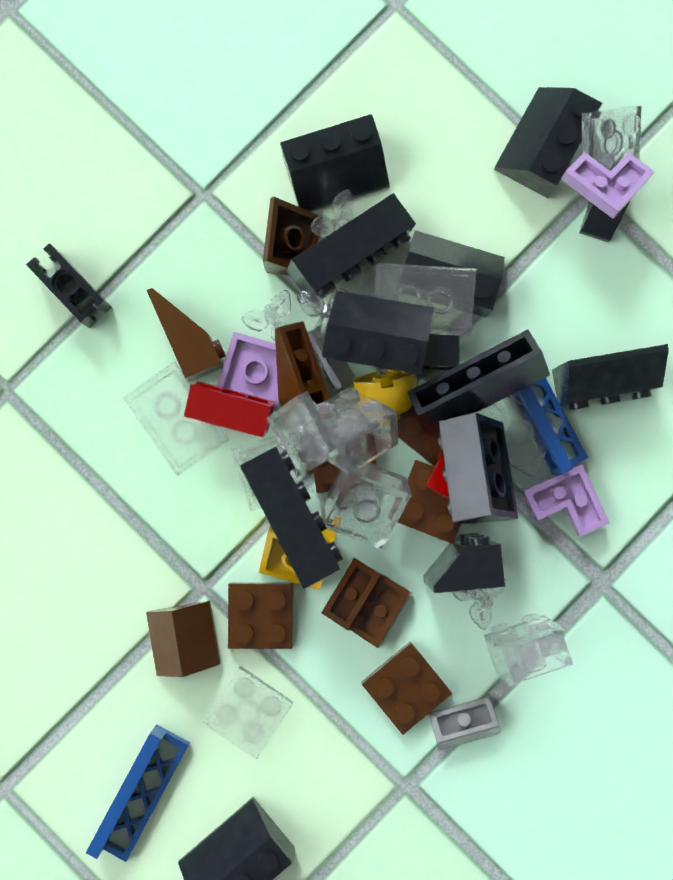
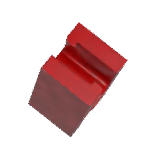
[184,381,275,438]

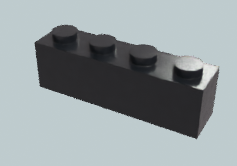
[287,193,416,302]
[407,329,550,436]
[239,447,343,589]

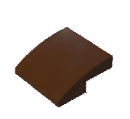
[321,558,413,648]

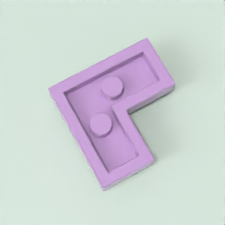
[561,152,655,219]
[521,464,610,537]

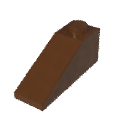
[146,288,226,382]
[275,321,335,429]

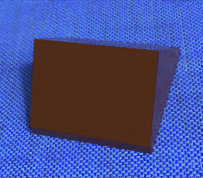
[263,197,321,276]
[146,600,221,677]

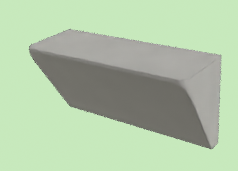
[308,328,356,392]
[429,696,501,750]

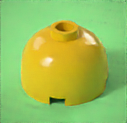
[353,370,418,422]

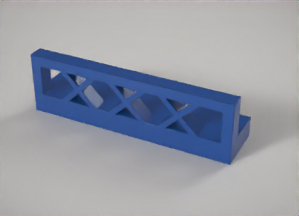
[510,378,588,476]
[86,724,190,862]

